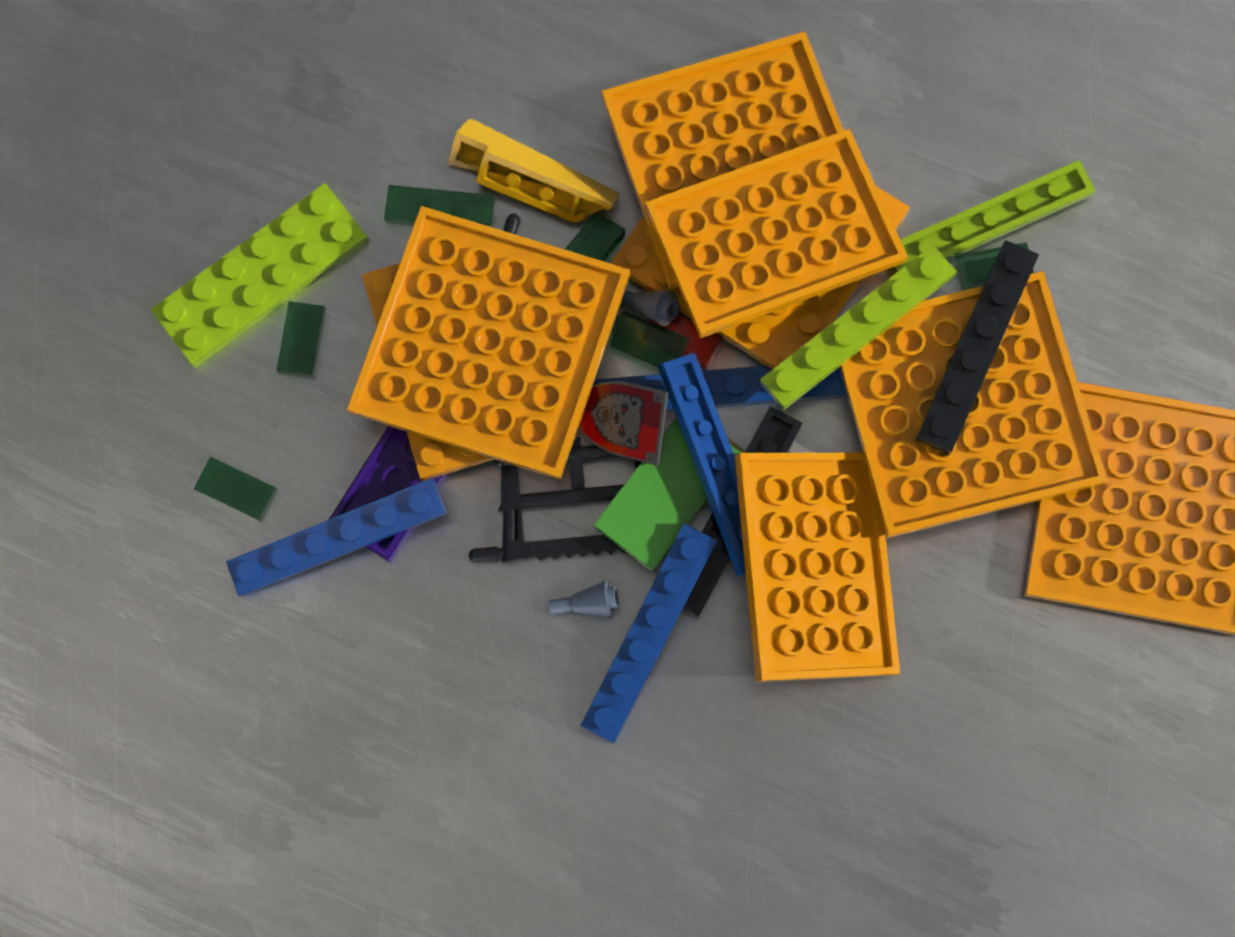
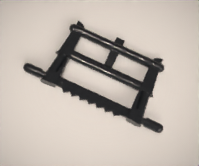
[468,437,697,563]

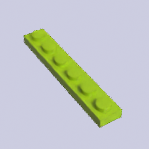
[892,160,1096,273]
[760,244,957,411]

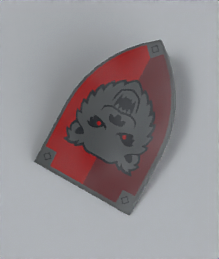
[578,381,669,466]

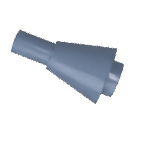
[621,290,679,326]
[548,580,619,617]

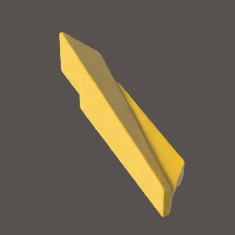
[447,119,619,223]

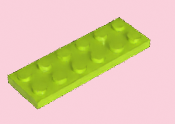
[150,183,369,368]

